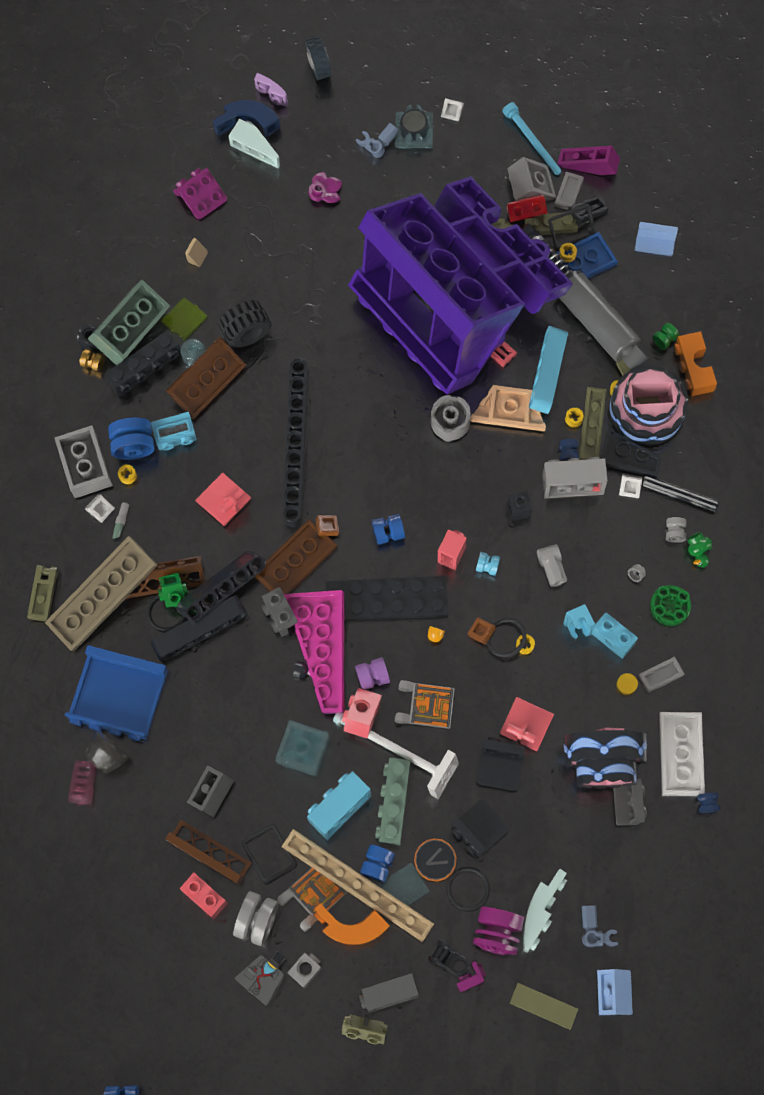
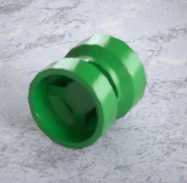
[652,323,680,350]

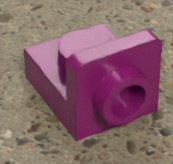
[457,961,486,993]

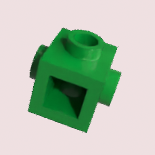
[158,573,188,608]

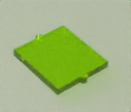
[162,297,207,340]

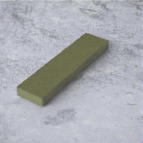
[579,387,607,460]

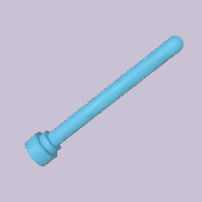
[502,102,561,175]

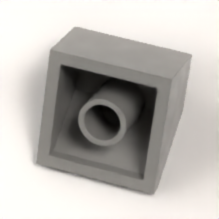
[507,157,556,201]

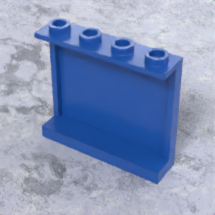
[65,645,168,741]

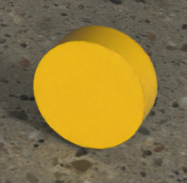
[617,673,638,695]

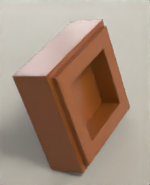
[316,515,339,536]
[467,617,496,645]

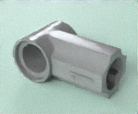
[537,544,567,587]

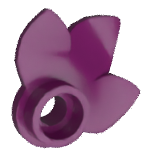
[308,172,342,203]

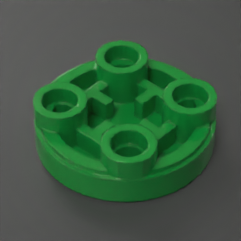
[650,585,691,626]

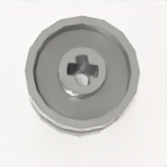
[233,891,279,946]

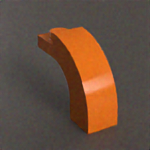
[314,902,389,945]

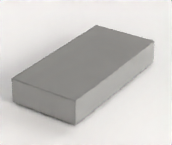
[554,172,584,210]
[638,657,685,694]

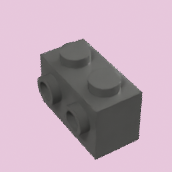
[187,765,234,817]

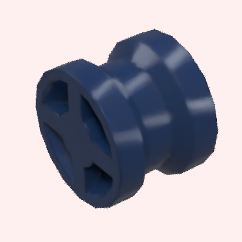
[697,793,721,813]

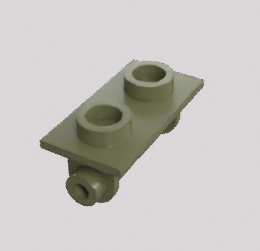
[342,1014,388,1044]

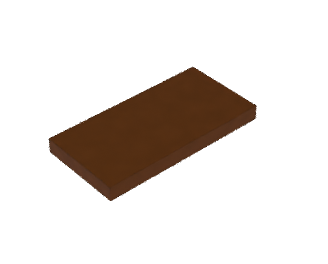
[166,337,246,419]
[255,519,338,594]

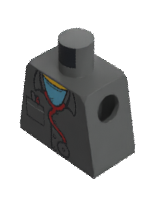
[235,951,286,1007]

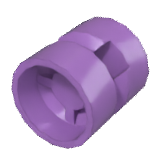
[355,657,390,690]

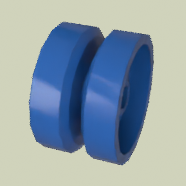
[108,417,154,460]

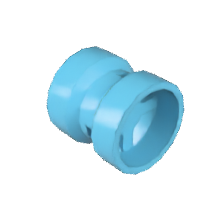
[476,552,500,576]

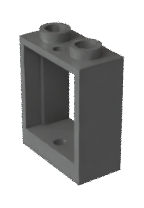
[359,973,419,1013]

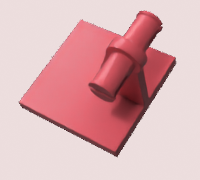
[195,473,251,526]
[499,697,554,752]

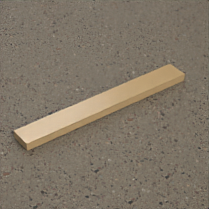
[282,829,434,942]

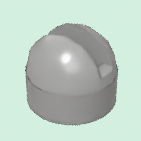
[628,564,646,582]

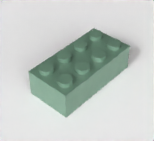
[88,279,170,365]

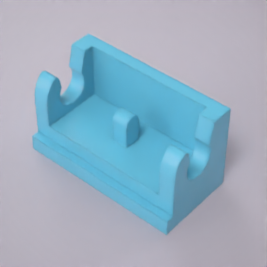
[563,604,595,639]

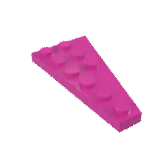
[284,590,344,714]

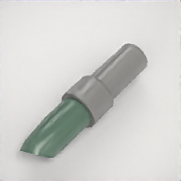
[113,503,129,539]

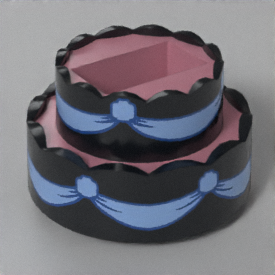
[609,365,688,445]
[563,728,647,789]

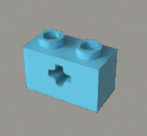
[592,613,638,659]

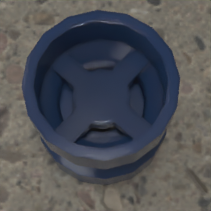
[559,439,579,461]

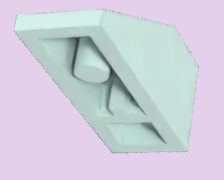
[229,119,280,169]

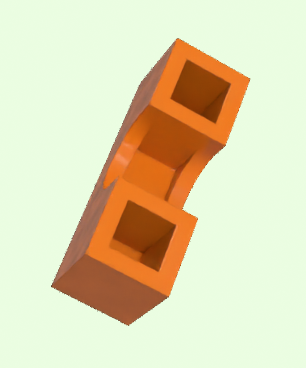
[674,331,717,396]

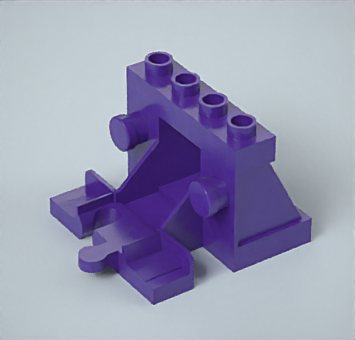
[348,176,573,395]

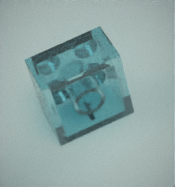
[275,720,330,777]

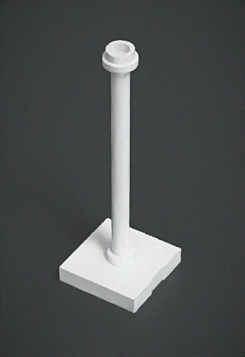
[333,713,459,799]

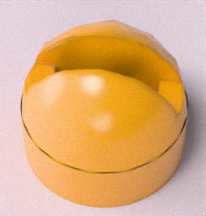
[428,626,445,642]

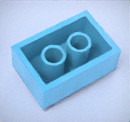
[307,771,372,840]

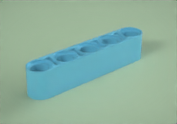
[529,326,568,414]

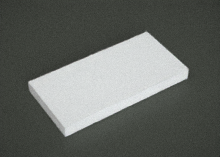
[659,712,705,796]

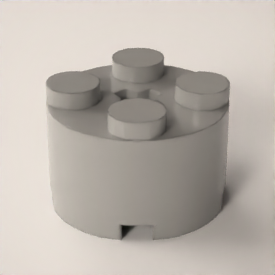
[431,395,471,441]

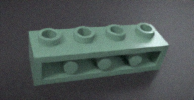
[375,758,410,847]

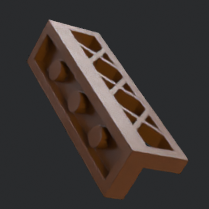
[126,556,205,598]
[165,820,252,885]

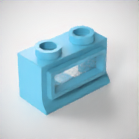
[151,412,197,450]

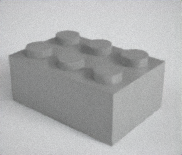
[55,426,113,498]
[542,457,607,498]

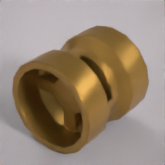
[80,348,106,372]

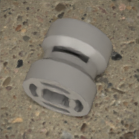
[666,517,686,543]

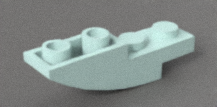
[523,869,567,952]

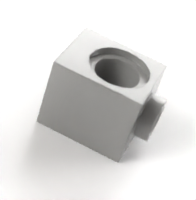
[288,953,322,988]

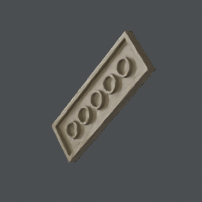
[45,536,158,651]

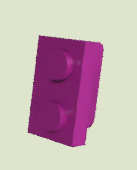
[173,168,227,219]

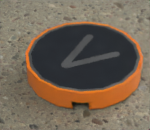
[414,839,457,882]

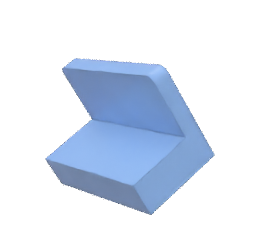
[635,222,678,256]
[597,969,633,1015]

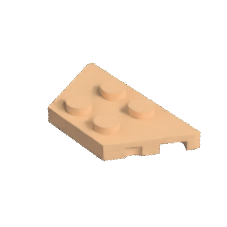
[470,385,546,431]

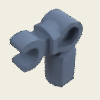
[356,123,399,158]
[582,905,618,948]

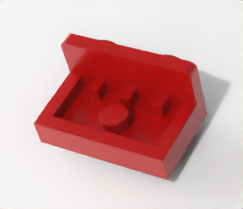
[506,195,548,222]

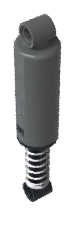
[522,223,649,370]

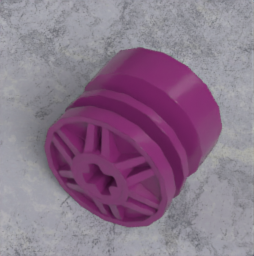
[473,907,525,955]

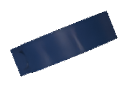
[212,100,281,138]

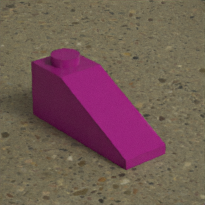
[557,145,620,175]

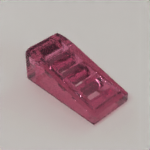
[68,761,96,804]

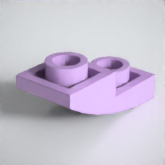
[254,73,288,107]

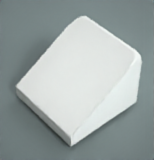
[441,98,464,121]
[619,474,642,498]
[85,494,115,523]

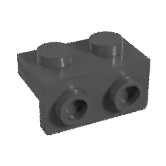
[261,588,298,637]
[613,779,647,825]

